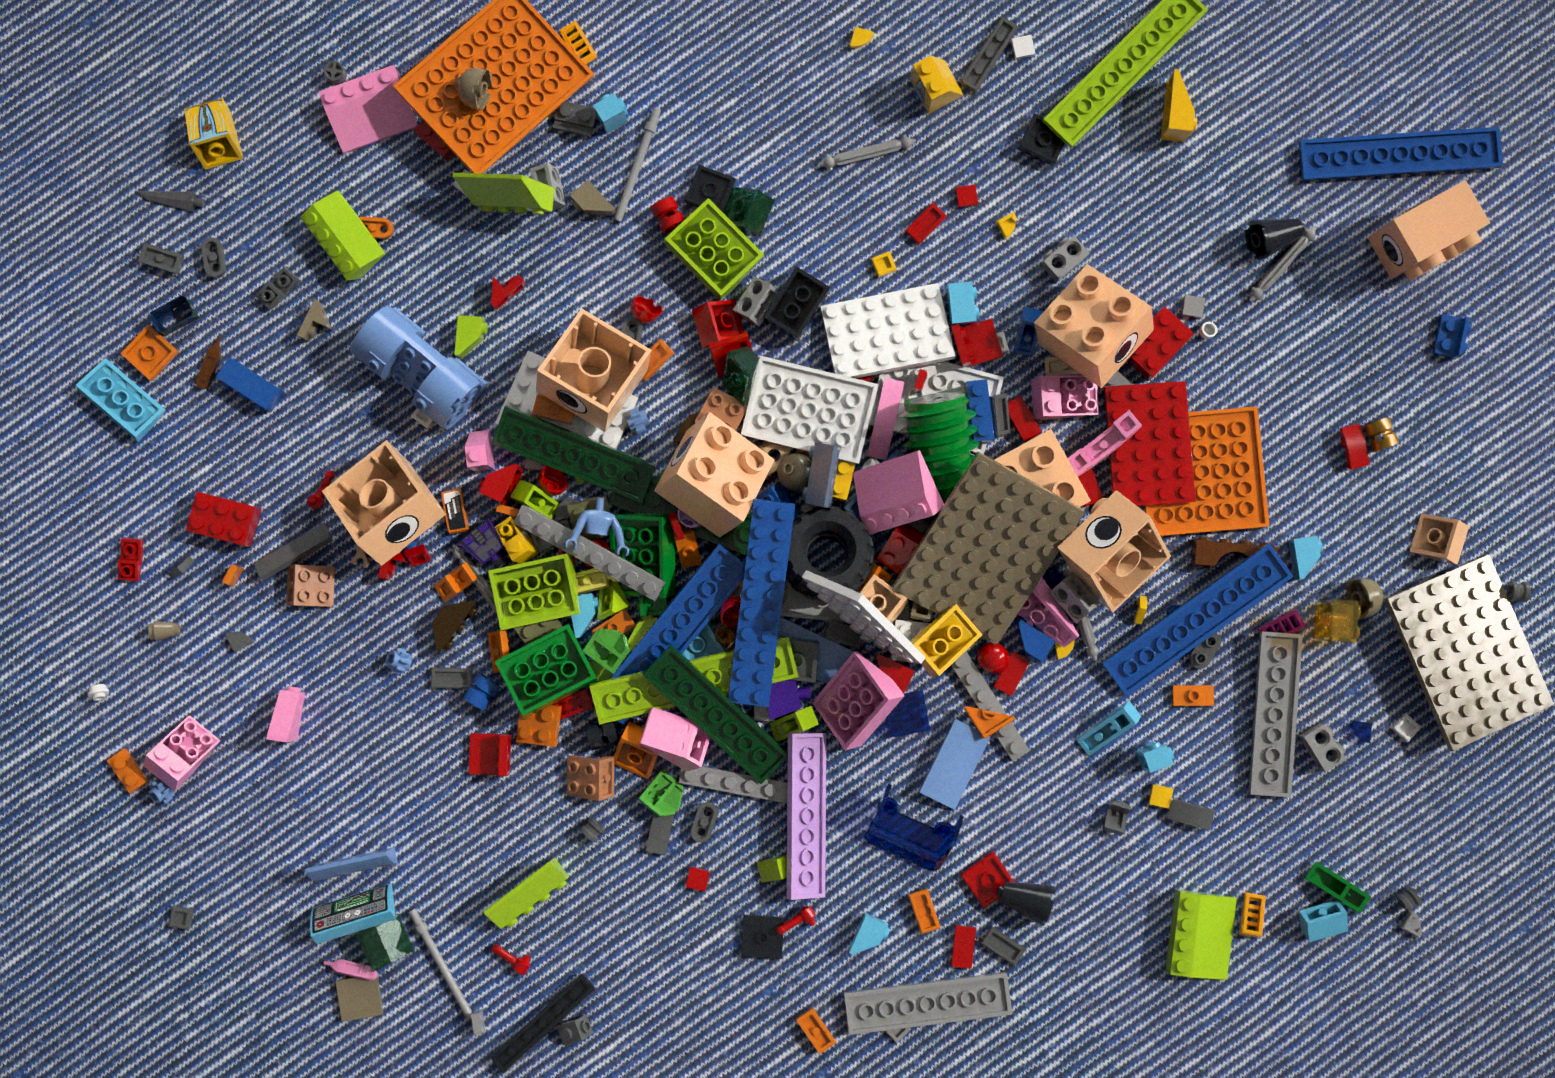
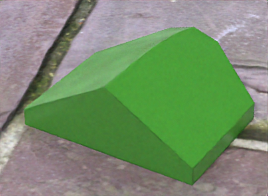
[582,628,630,674]
[638,769,684,817]

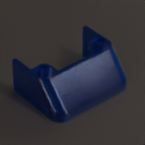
[864,783,964,871]

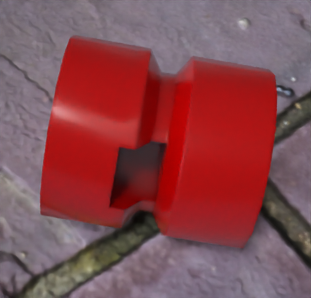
[651,196,685,234]

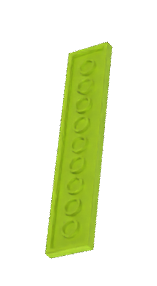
[1042,0,1208,148]
[589,637,798,725]

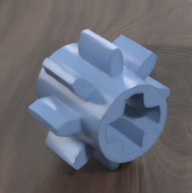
[626,407,650,433]
[386,648,412,674]
[149,778,175,804]

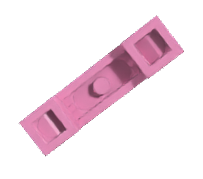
[867,378,904,460]
[1068,410,1142,476]

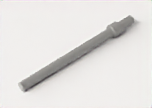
[614,107,661,222]
[408,909,473,1020]

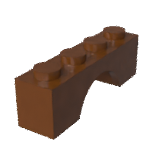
[1191,537,1278,567]

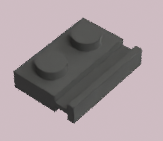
[552,101,597,138]

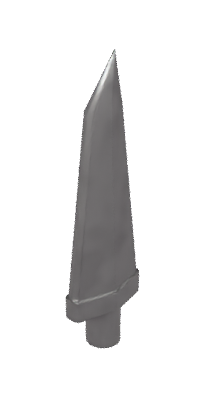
[137,191,205,212]

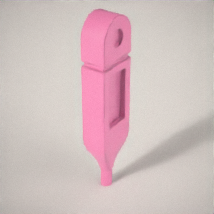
[324,959,378,981]

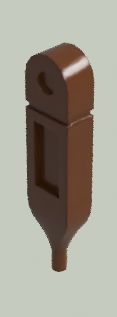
[196,336,221,390]

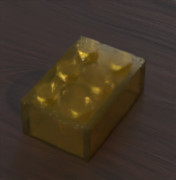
[1314,599,1361,643]

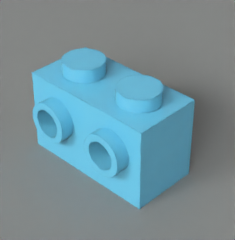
[593,93,628,133]
[946,281,979,326]
[1136,741,1174,773]
[1299,900,1348,942]

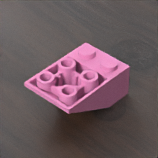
[1031,375,1099,420]
[639,707,710,771]
[143,716,220,791]

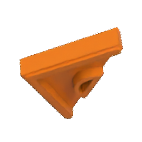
[963,706,1016,739]

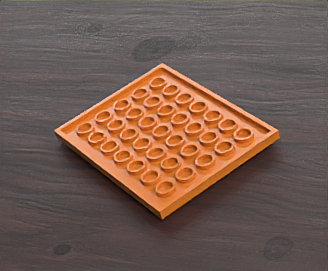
[393,0,595,174]

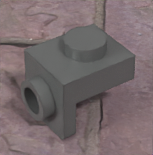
[1102,801,1131,836]
[556,1014,593,1046]

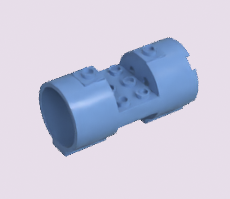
[350,306,487,430]

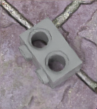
[530,163,566,211]
[1041,235,1090,283]
[733,276,779,326]
[1050,572,1100,624]
[1299,723,1346,772]

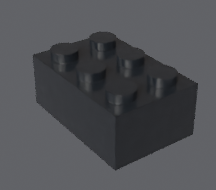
[764,266,831,342]

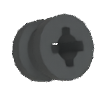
[324,61,347,85]
[1507,581,1531,602]
[580,817,606,843]
[1396,887,1422,913]

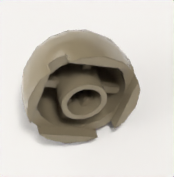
[455,67,492,110]
[777,452,812,493]
[1344,578,1384,619]

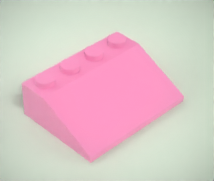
[319,65,418,154]
[853,450,944,535]
[812,651,904,750]

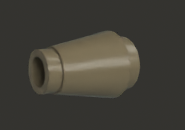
[148,621,180,641]

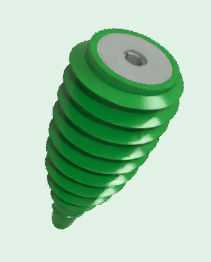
[897,392,979,521]

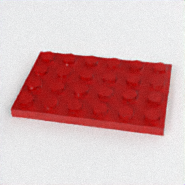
[1104,381,1196,506]

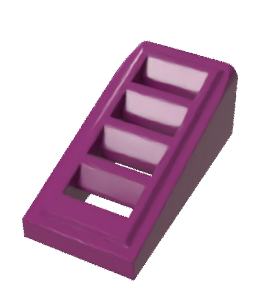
[1257,609,1306,634]

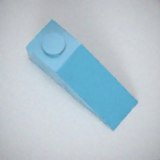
[1077,700,1141,756]

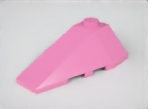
[1018,578,1079,647]

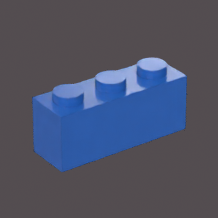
[216,357,285,412]
[964,379,995,444]

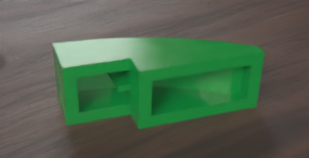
[1305,861,1371,914]

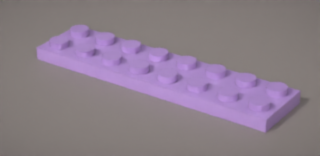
[787,733,826,900]

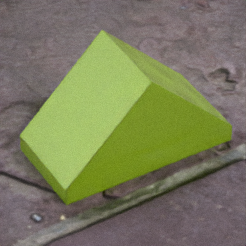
[597,580,630,620]
[757,854,787,883]

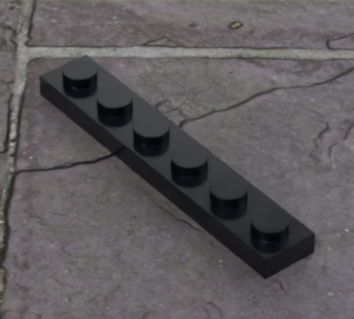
[490,973,596,1074]

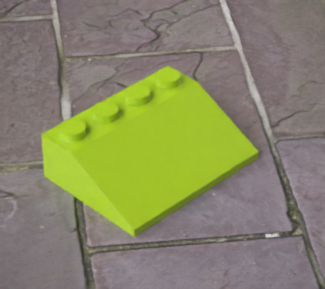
[452,173,555,215]
[665,198,764,301]
[488,553,580,630]
[1165,889,1237,980]

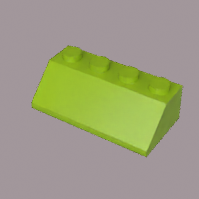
[300,191,386,281]
[483,857,569,929]

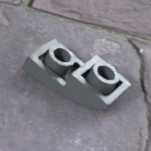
[255,267,301,310]
[1167,798,1215,830]

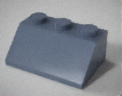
[802,442,840,508]

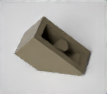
[570,180,616,216]

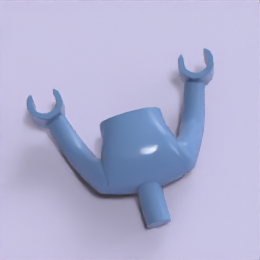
[563,497,629,557]

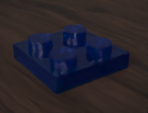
[886,690,930,738]

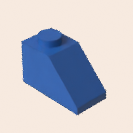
[1013,307,1043,357]
[1016,620,1055,663]

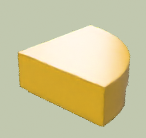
[850,27,874,48]
[996,212,1016,240]
[1134,595,1147,624]
[1054,640,1075,660]

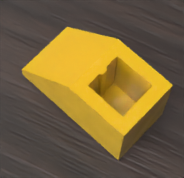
[494,516,539,564]

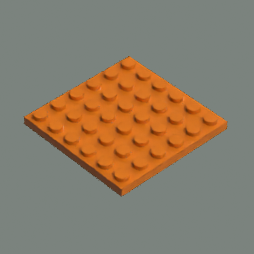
[1144,406,1270,536]

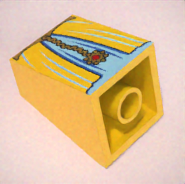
[910,55,963,114]
[184,98,243,170]

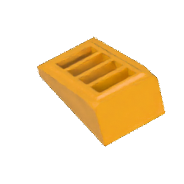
[559,20,598,65]
[1239,892,1266,938]

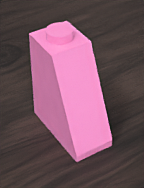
[465,430,495,472]
[266,686,305,742]

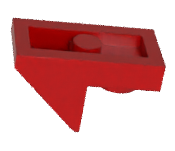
[491,275,527,311]
[378,551,410,580]

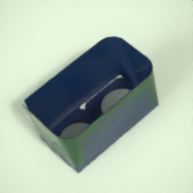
[148,296,200,336]

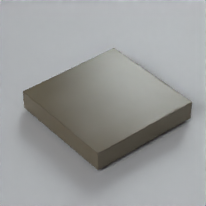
[335,975,384,1022]

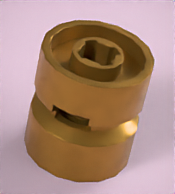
[1363,417,1399,452]

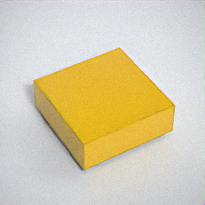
[871,251,897,278]
[1148,784,1173,809]

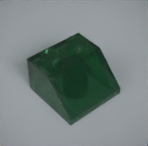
[723,187,774,237]
[722,346,759,407]
[356,914,415,972]

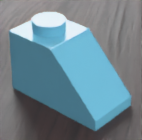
[1288,536,1322,580]
[571,593,599,638]
[849,912,890,955]

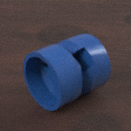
[463,673,501,711]

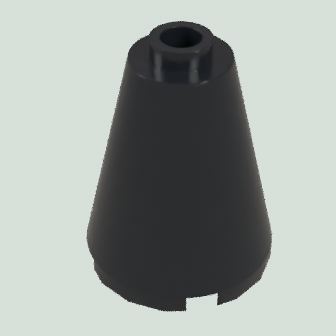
[1245,218,1305,260]
[996,881,1056,926]

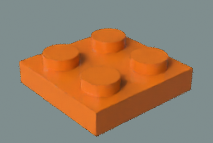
[120,324,179,381]
[516,705,562,747]

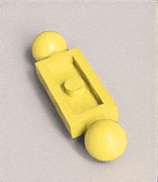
[576,568,619,595]

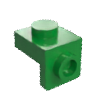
[637,596,669,617]

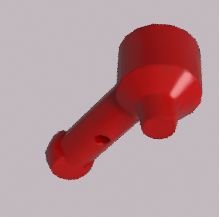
[307,470,335,510]
[776,905,816,935]
[491,944,531,975]

